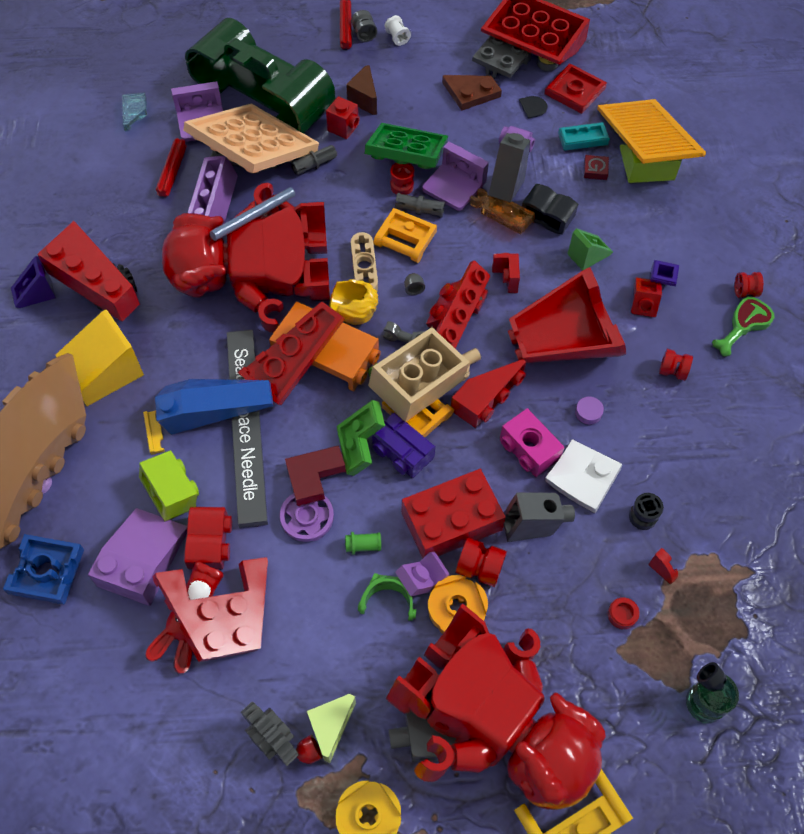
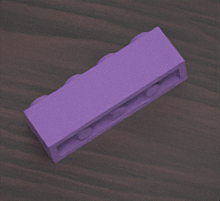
[188,155,238,225]

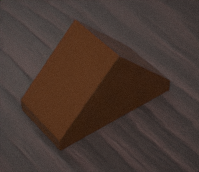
[346,65,377,115]

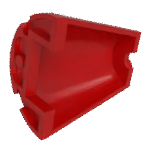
[508,267,626,363]

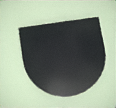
[519,96,548,118]

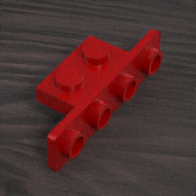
[426,260,490,349]

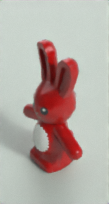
[145,562,223,674]

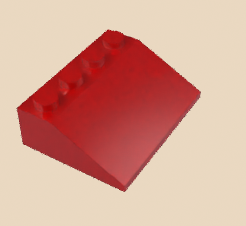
[481,0,590,65]

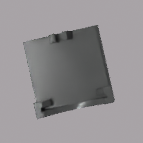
[472,36,532,79]

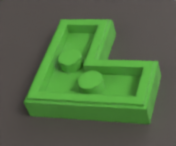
[336,400,385,476]

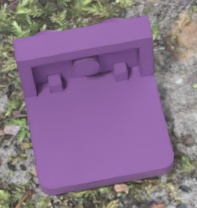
[171,81,223,142]
[423,141,489,211]

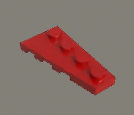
[237,301,345,405]

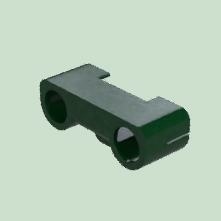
[185,18,336,134]

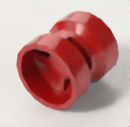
[390,163,414,195]
[659,349,693,381]

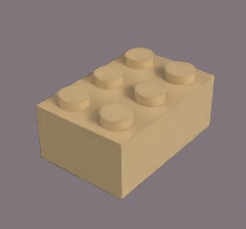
[368,327,470,422]

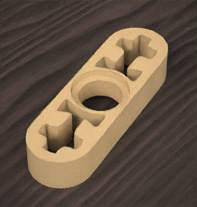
[351,232,378,291]

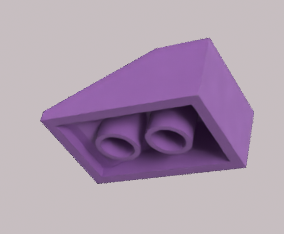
[88,508,188,606]

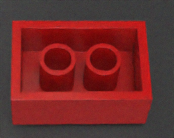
[401,468,506,558]

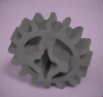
[241,702,298,766]

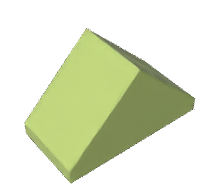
[307,694,356,763]

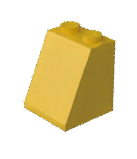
[55,309,144,406]

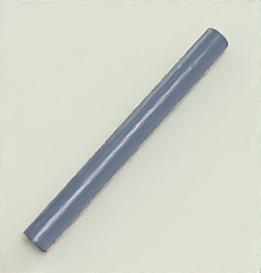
[210,187,295,241]

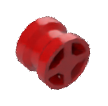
[734,272,764,298]

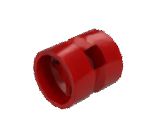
[455,537,507,587]

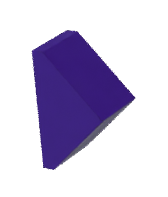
[11,256,56,308]

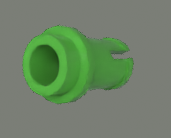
[345,532,381,555]

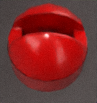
[296,735,323,764]

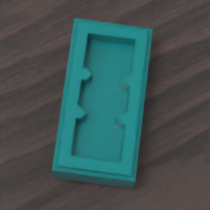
[558,122,610,151]

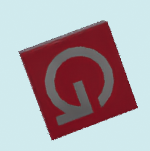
[584,155,609,180]

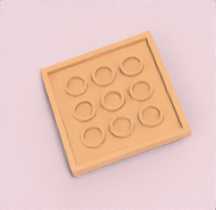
[183,103,319,173]

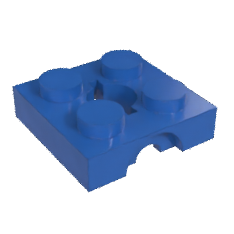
[3,534,84,605]

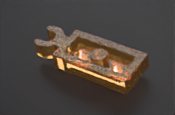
[470,188,535,235]

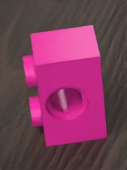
[500,408,564,477]

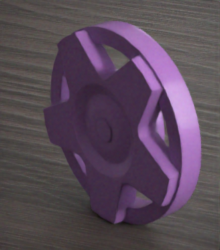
[280,493,334,542]

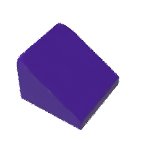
[650,260,679,287]

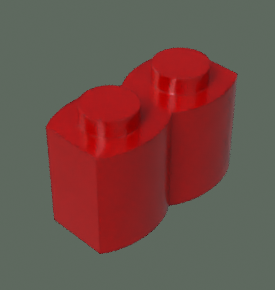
[185,507,232,569]

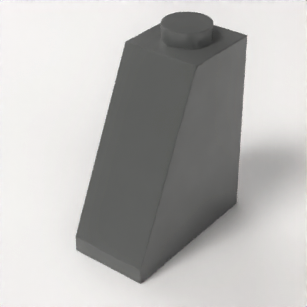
[488,133,531,203]

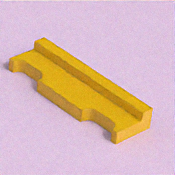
[143,410,165,455]

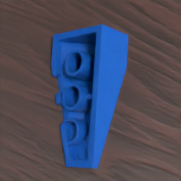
[155,379,274,435]

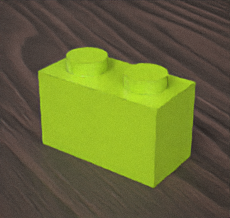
[139,450,199,522]

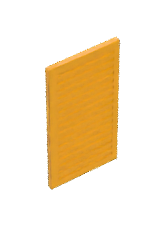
[597,99,706,164]

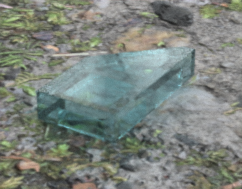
[122,93,147,131]

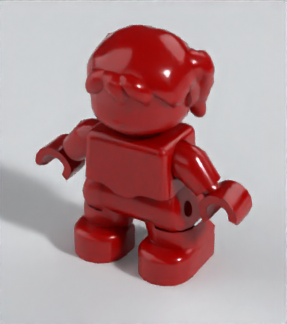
[162,183,330,333]
[386,603,606,810]

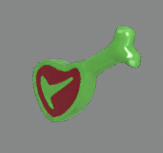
[712,297,775,357]

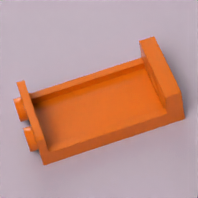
[269,301,381,392]

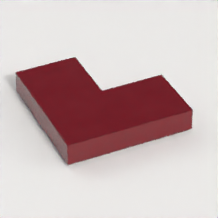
[285,445,346,506]

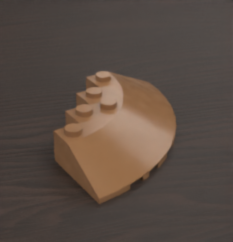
[0,353,86,549]

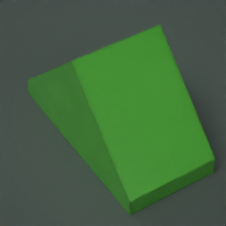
[568,228,613,271]

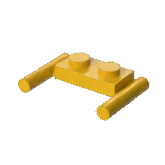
[514,769,633,834]

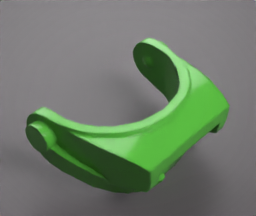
[358,573,417,621]

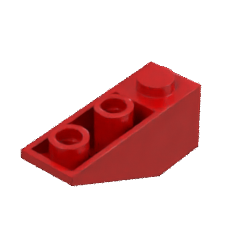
[451,359,526,428]

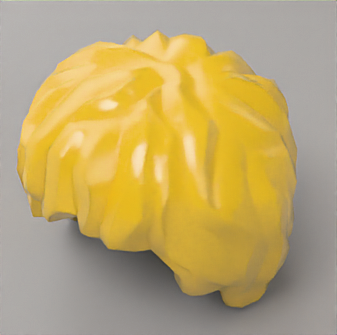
[329,279,378,325]

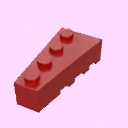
[37,221,140,322]

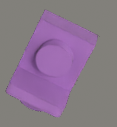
[395,552,449,596]

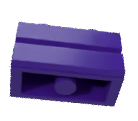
[372,413,436,478]

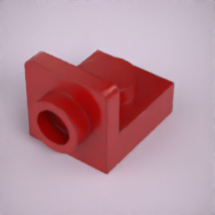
[492,253,520,293]
[631,277,662,317]

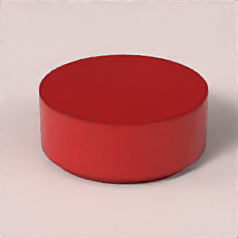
[607,597,640,629]

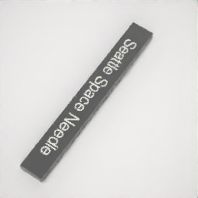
[227,330,268,528]

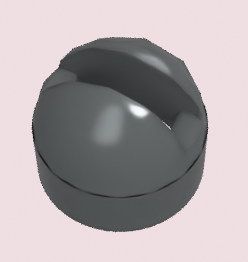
[404,273,425,295]

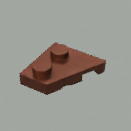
[442,75,502,111]

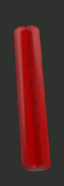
[340,0,352,49]
[156,138,187,197]

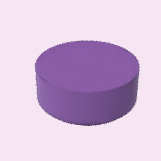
[575,397,604,425]

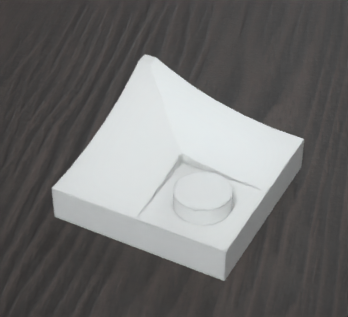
[545,440,622,513]

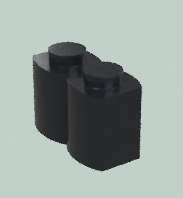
[520,184,579,235]

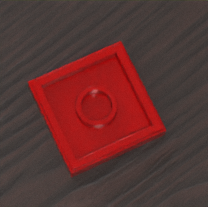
[545,63,607,114]

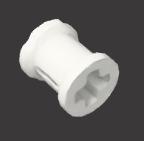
[384,15,411,46]

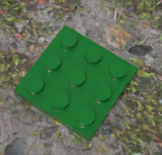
[364,123,448,169]

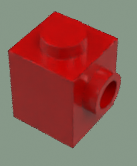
[326,96,360,139]

